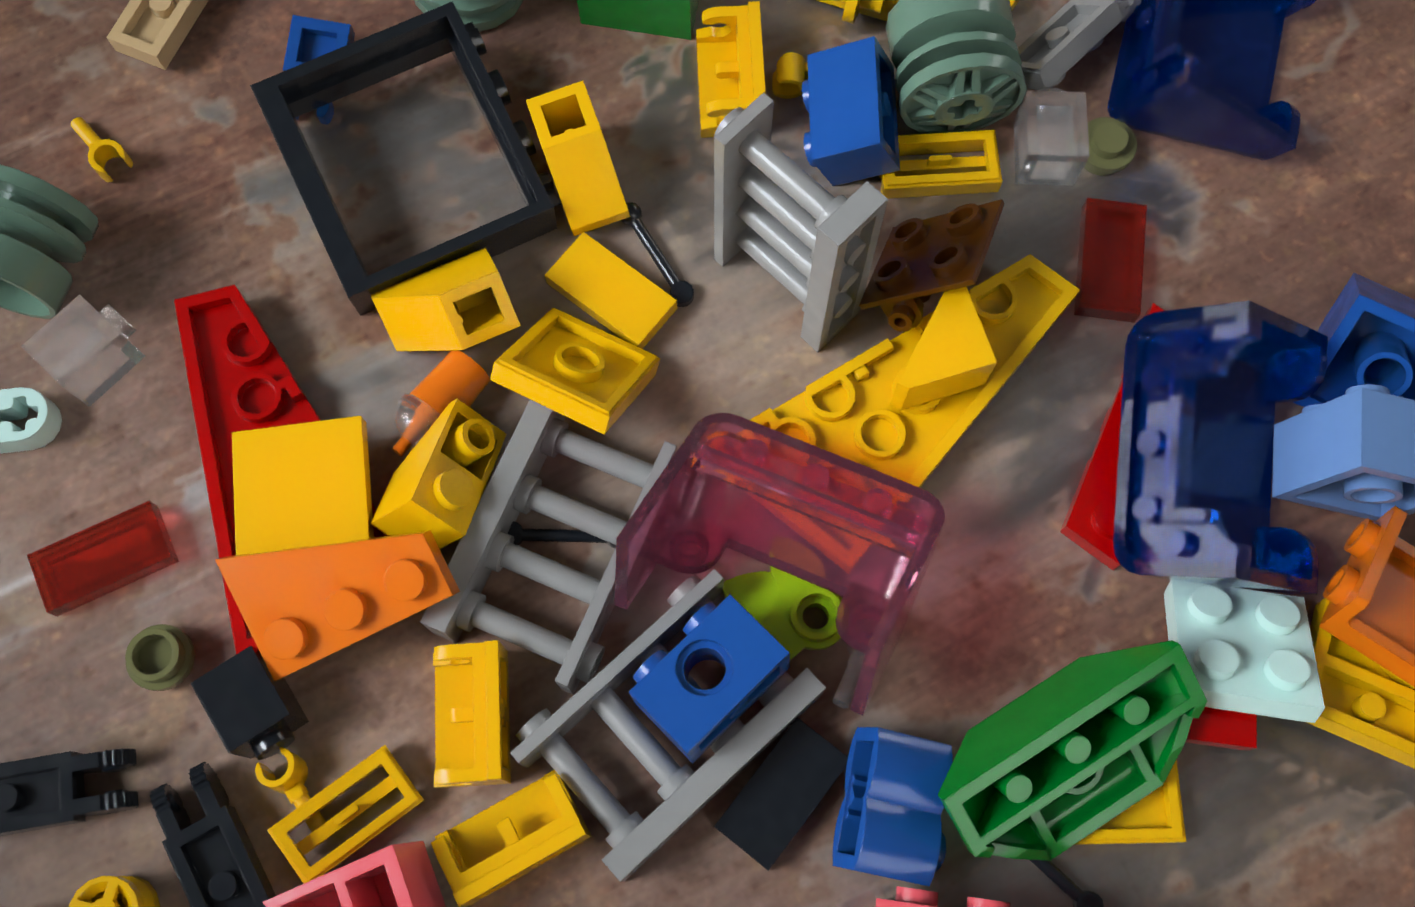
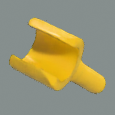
[772,52,808,99]
[71,117,133,182]
[255,747,326,832]

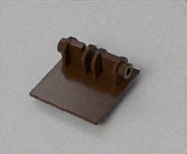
[859,199,1005,332]

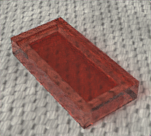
[1074,198,1147,323]
[27,500,179,616]

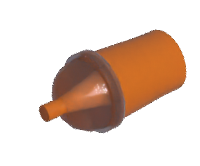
[392,350,490,457]

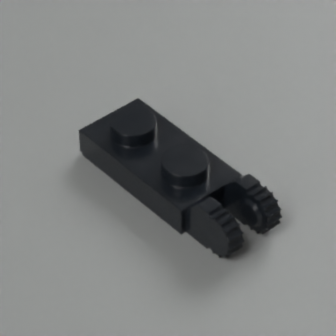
[0,748,139,837]
[149,762,276,907]

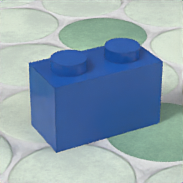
[802,36,900,186]

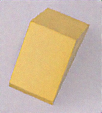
[890,286,997,410]

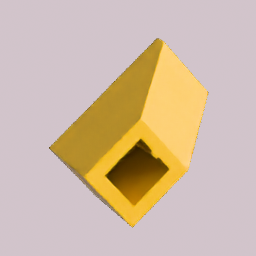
[526,81,630,236]
[371,247,521,351]
[370,398,507,549]

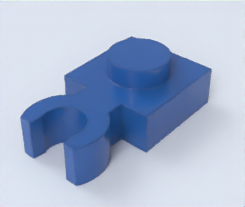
[283,15,355,125]

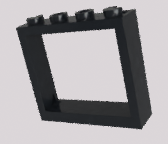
[250,1,562,316]

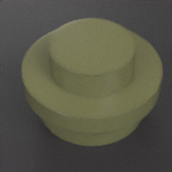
[1076,117,1137,176]
[125,624,195,691]

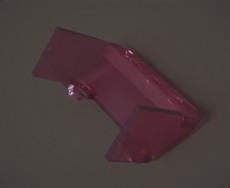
[615,413,945,716]

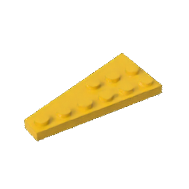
[701,254,1080,574]

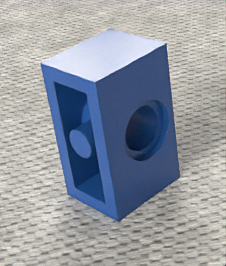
[629,595,790,764]

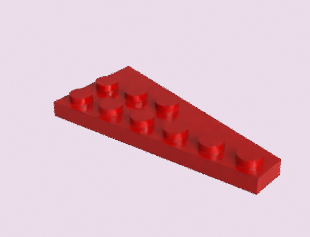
[174,284,427,654]

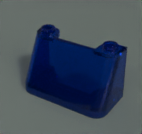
[1107,0,1317,160]
[1113,300,1328,595]

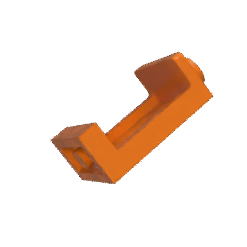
[1319,506,1415,687]

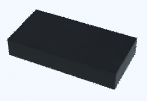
[714,717,848,871]

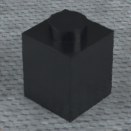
[190,646,309,760]

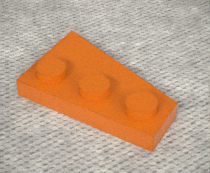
[215,531,460,682]

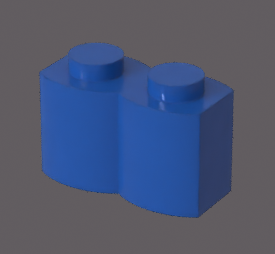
[832,727,953,887]

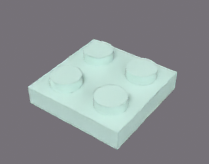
[1164,578,1325,723]

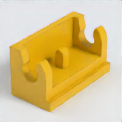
[696,1,766,138]
[433,640,511,789]
[431,770,592,907]

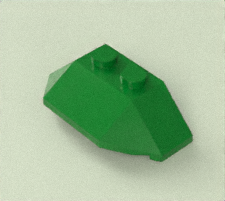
[938,640,1208,861]

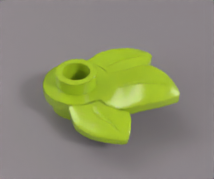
[723,536,849,660]

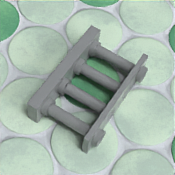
[714,92,888,352]
[420,399,684,695]
[510,569,826,882]

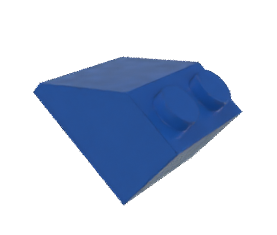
[1290,273,1415,407]

